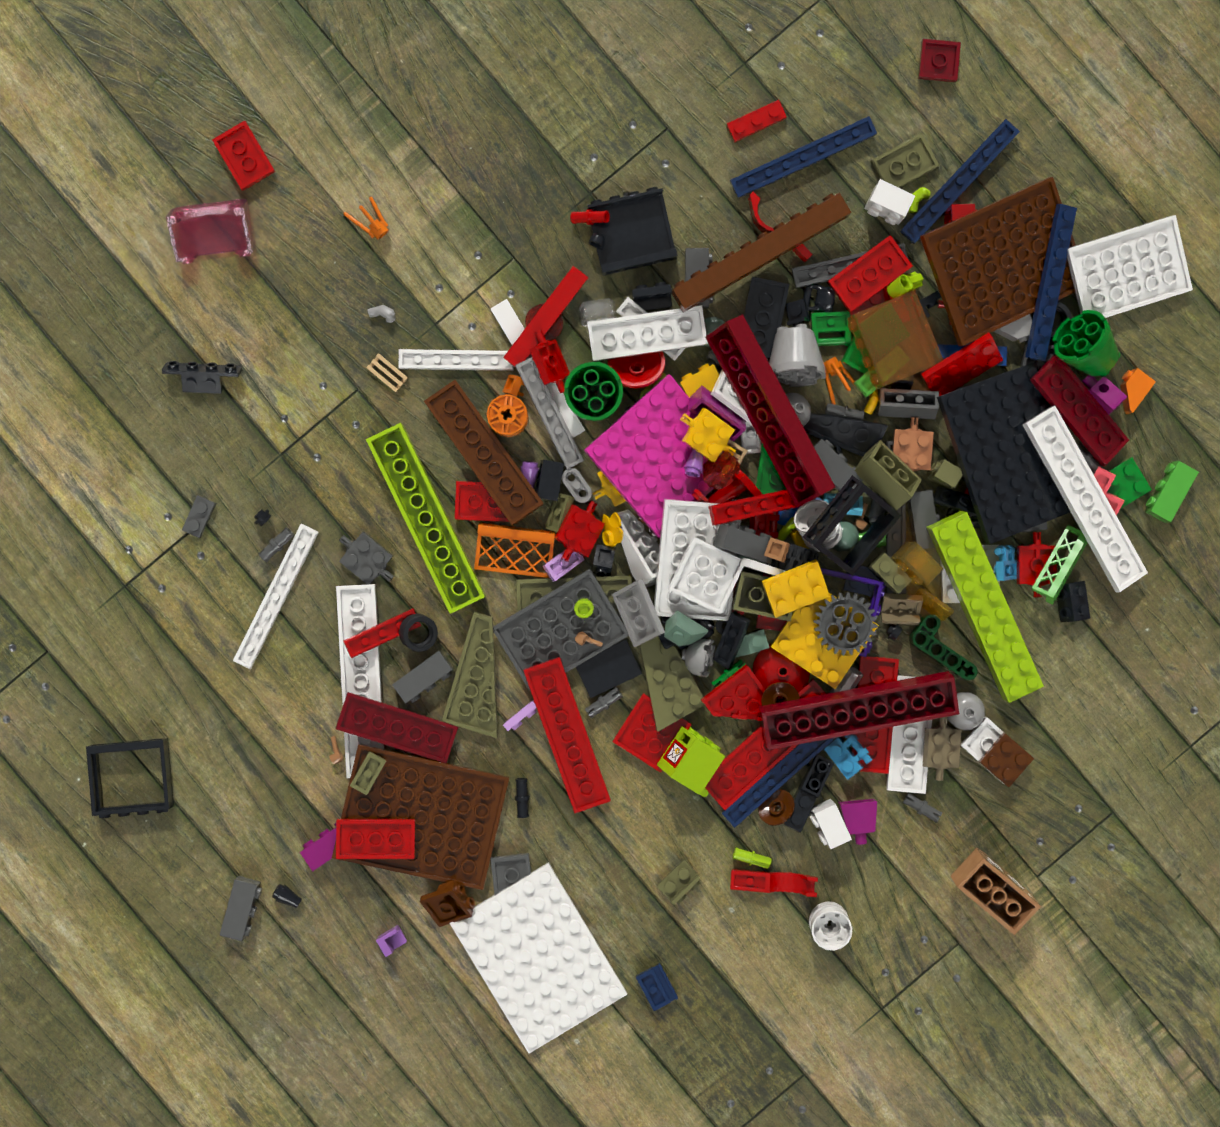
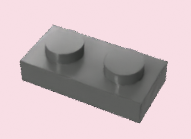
[182,495,217,538]

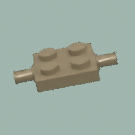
[922,716,961,781]

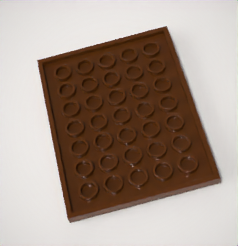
[920,176,1076,346]
[332,744,509,890]

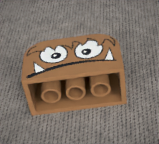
[950,847,1041,935]

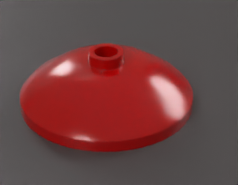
[608,351,665,388]
[753,644,810,699]

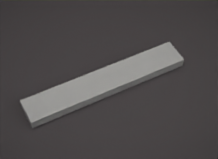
[515,357,584,469]

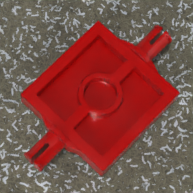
[529,330,570,393]
[554,501,605,562]
[1017,532,1057,598]

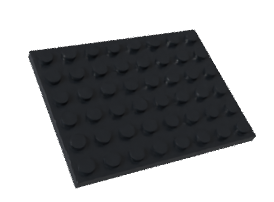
[937,362,1071,545]

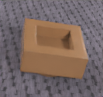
[764,537,790,562]

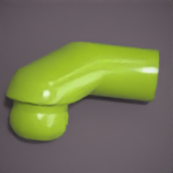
[778,517,797,541]

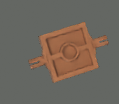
[892,417,934,472]

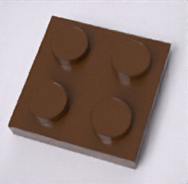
[978,732,1034,787]

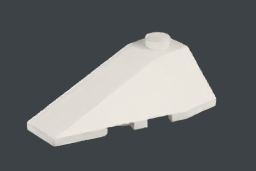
[618,510,660,587]

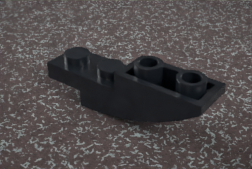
[783,754,834,833]

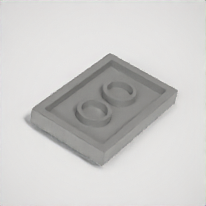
[612,579,665,647]

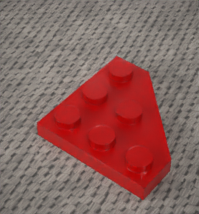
[701,665,765,721]

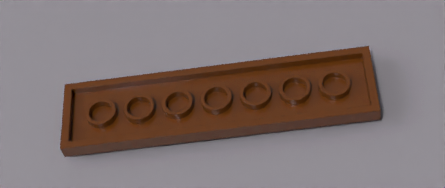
[424,380,544,526]

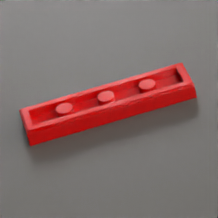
[343,608,421,658]

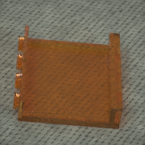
[847,290,943,390]

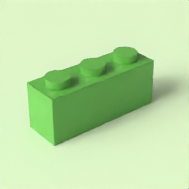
[1145,461,1199,523]

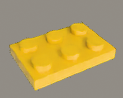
[762,560,830,618]

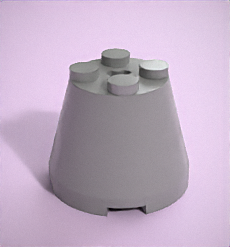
[769,324,826,387]

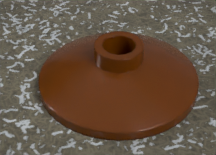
[761,682,800,706]
[758,789,795,826]

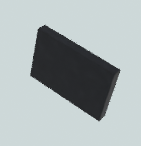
[576,639,642,698]

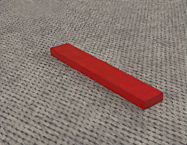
[503,266,589,368]
[708,489,814,526]

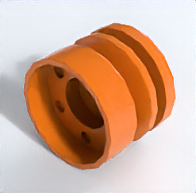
[487,394,529,438]

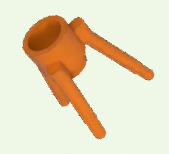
[343,197,389,240]
[824,357,855,405]

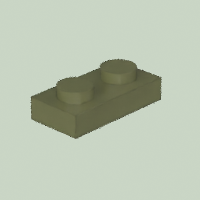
[545,493,574,532]
[350,751,386,795]

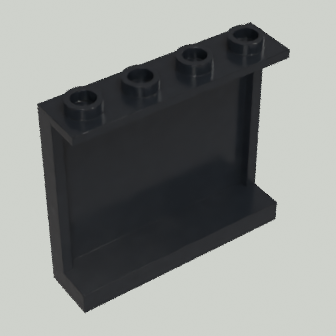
[587,187,678,276]

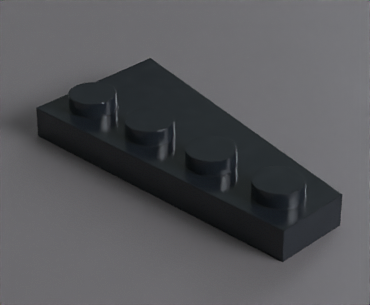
[804,412,888,457]

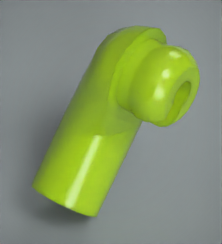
[908,187,931,213]

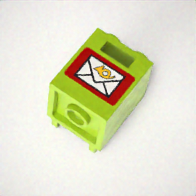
[657,726,725,797]

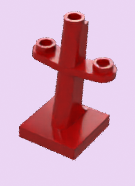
[692,460,763,504]

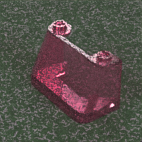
[166,199,254,264]

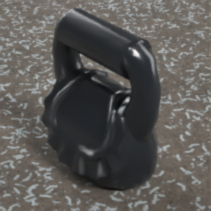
[803,284,836,312]

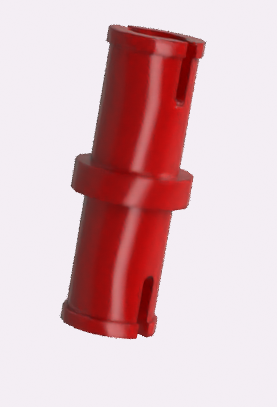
[570,209,610,225]

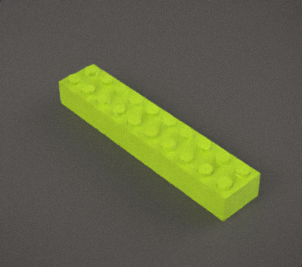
[366,423,486,614]
[926,511,1044,703]

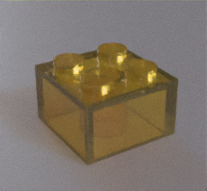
[891,542,943,586]

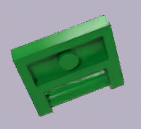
[811,311,851,347]

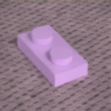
[542,549,585,582]
[503,699,537,731]

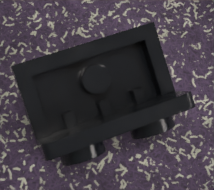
[632,282,672,311]
[1057,581,1091,623]

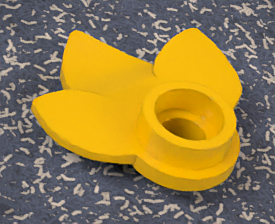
[602,512,623,547]

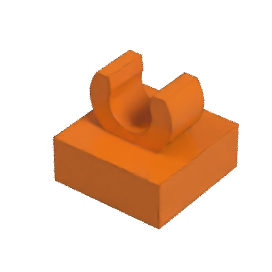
[502,374,525,396]

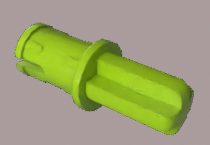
[732,847,771,869]

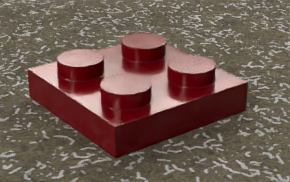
[918,39,961,83]

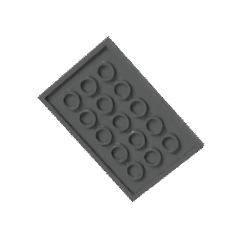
[493,569,629,692]

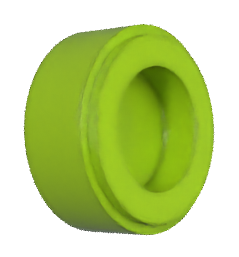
[574,598,594,618]

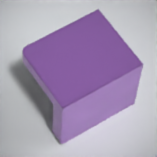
[376,925,407,957]

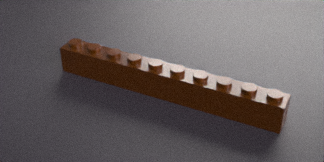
[671,192,851,313]

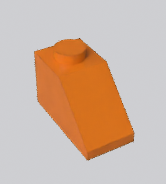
[1120,368,1156,414]

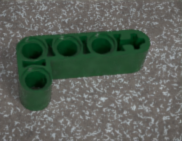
[909,614,978,680]

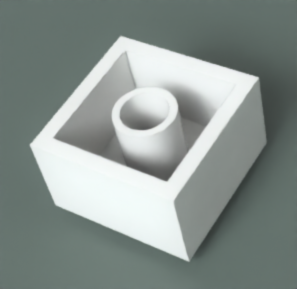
[864,179,915,225]
[809,799,852,849]

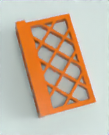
[474,522,556,578]

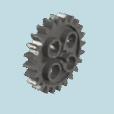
[813,592,878,656]

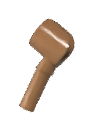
[854,503,868,531]
[575,632,603,647]
[329,736,343,764]

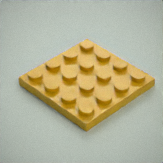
[771,593,879,689]

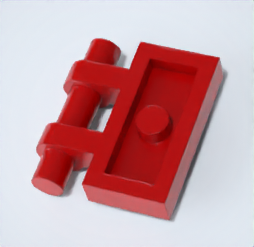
[749,511,780,539]

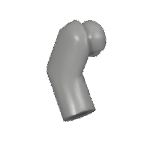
[367,305,396,323]

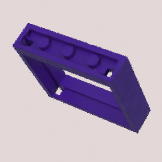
[820,567,885,657]

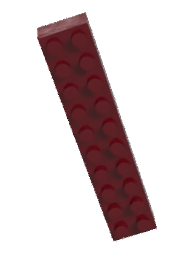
[705,315,835,507]
[759,671,960,750]

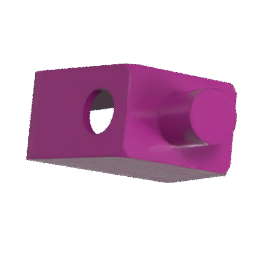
[1082,375,1127,415]
[838,798,877,845]

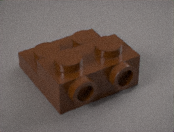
[419,880,475,927]

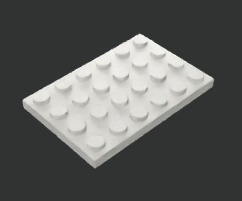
[1067,215,1193,318]
[654,499,741,621]

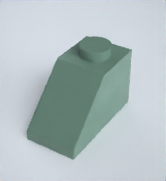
[664,610,708,646]
[736,629,770,657]

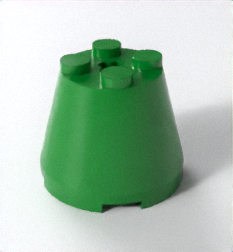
[1053,310,1121,377]
[564,362,623,421]

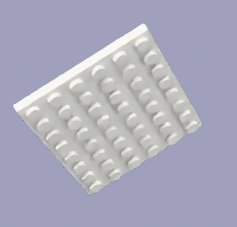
[450,862,627,1053]

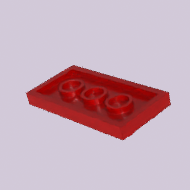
[828,235,913,313]
[921,332,1003,396]
[336,819,415,859]

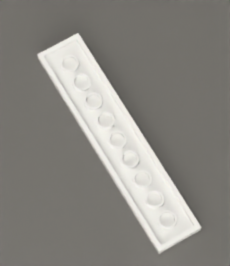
[1023,406,1148,593]
[336,584,385,778]

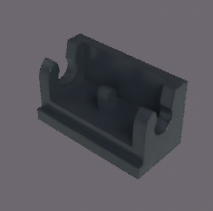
[535,459,564,501]

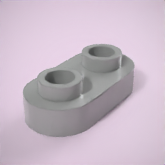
[562,468,592,503]

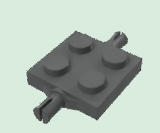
[339,532,394,585]

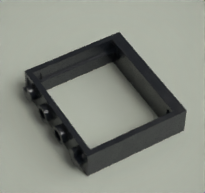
[803,475,902,576]
[86,738,174,818]

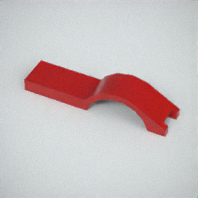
[748,191,813,263]
[730,869,818,897]

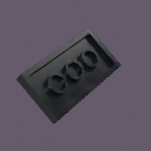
[744,276,790,359]

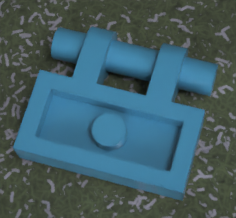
[994,545,1017,581]
[824,734,872,780]

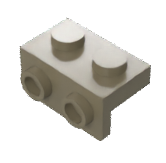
[880,593,923,625]

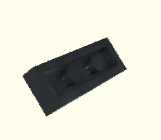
[713,611,751,669]

